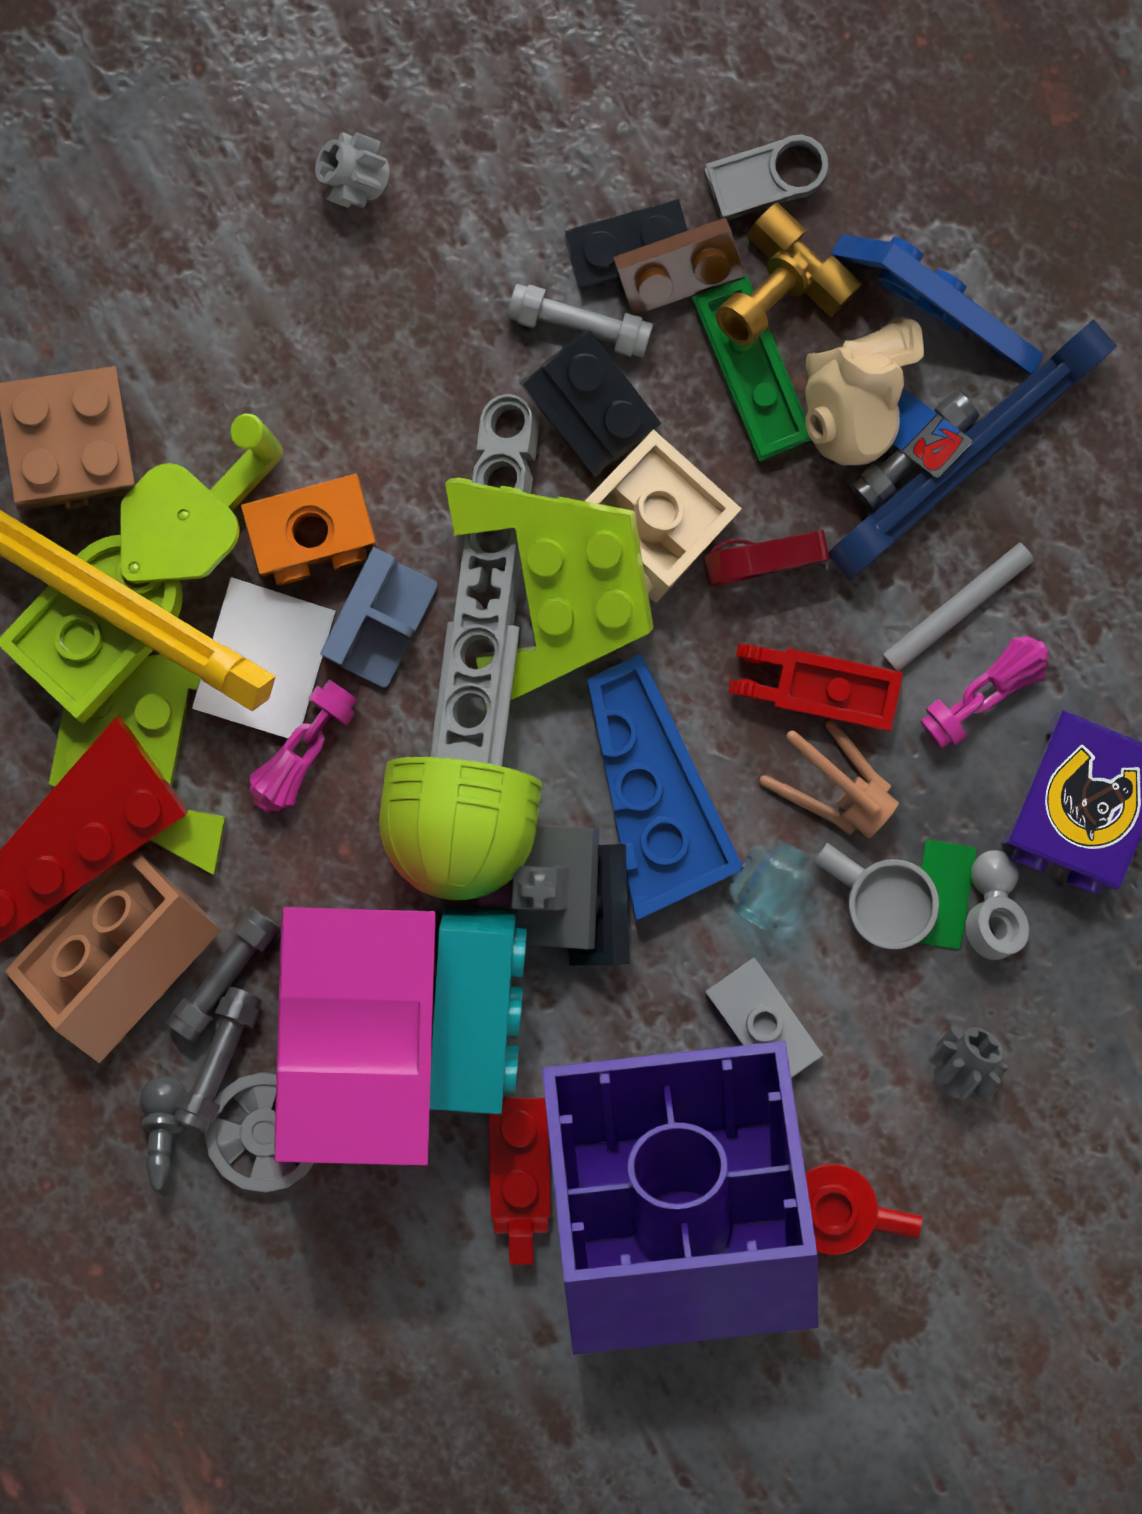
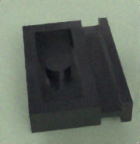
[519,329,662,477]

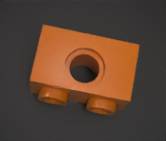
[241,473,378,585]

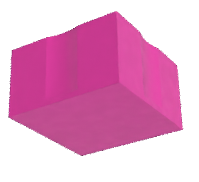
[274,907,435,1165]

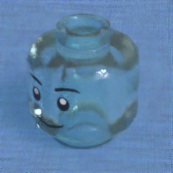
[729,839,818,933]

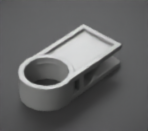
[704,134,828,221]

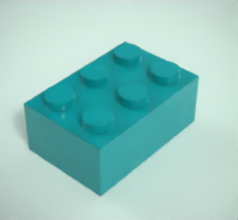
[429,905,527,1114]

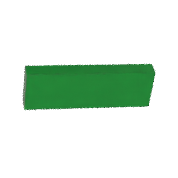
[692,275,812,463]

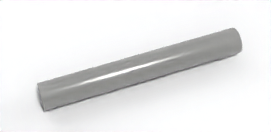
[882,542,1034,671]

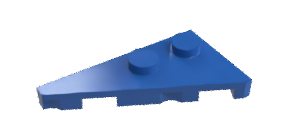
[830,234,1045,374]

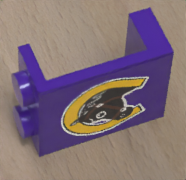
[1001,710,1142,896]

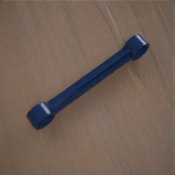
[829,320,1117,581]

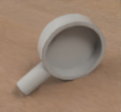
[813,842,939,949]

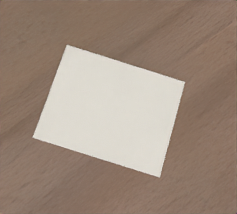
[192,577,336,738]

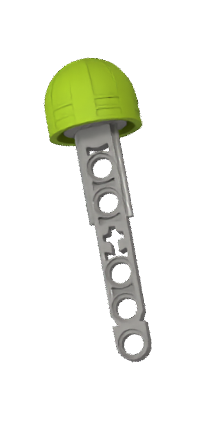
[379,394,542,900]

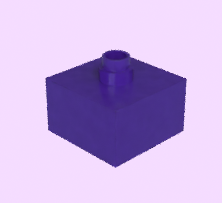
[542,1041,819,1355]

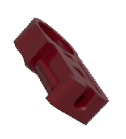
[703,530,830,586]

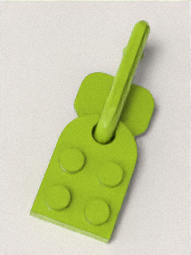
[0,413,283,724]

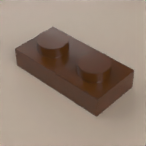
[613,217,745,316]

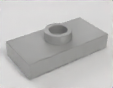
[705,957,823,1078]

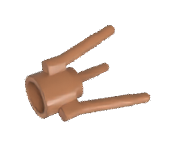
[759,719,899,839]

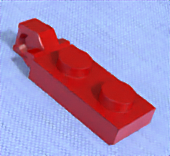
[489,1097,551,1265]

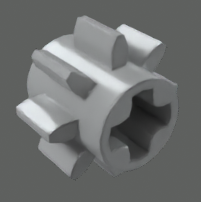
[315,132,389,208]

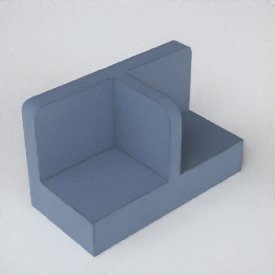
[320,547,438,688]

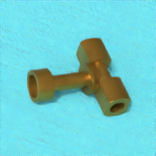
[715,202,862,346]

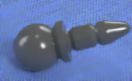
[140,1076,186,1190]

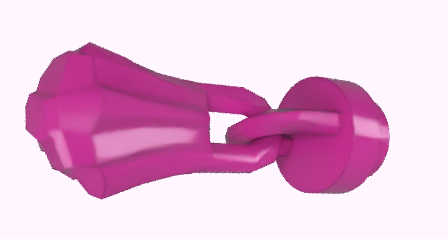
[920,636,1049,749]
[248,680,358,812]

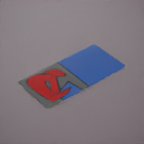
[893,388,972,478]

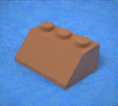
[5,849,221,1063]

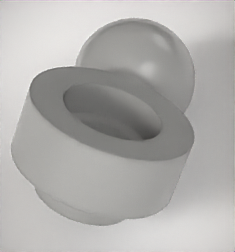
[966,850,1029,960]

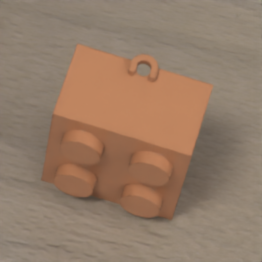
[0,366,135,511]

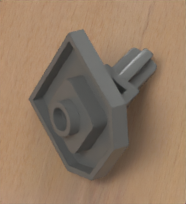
[478,825,599,949]

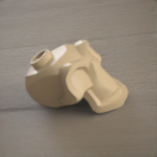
[804,316,924,465]

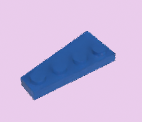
[587,654,742,921]

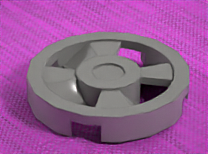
[204,1072,314,1193]

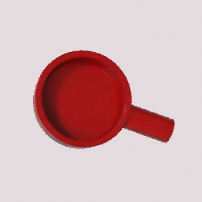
[805,1163,923,1255]

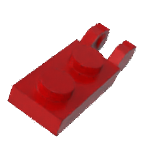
[728,643,903,732]

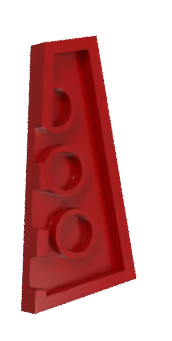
[0,714,188,942]

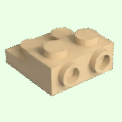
[585,429,742,603]

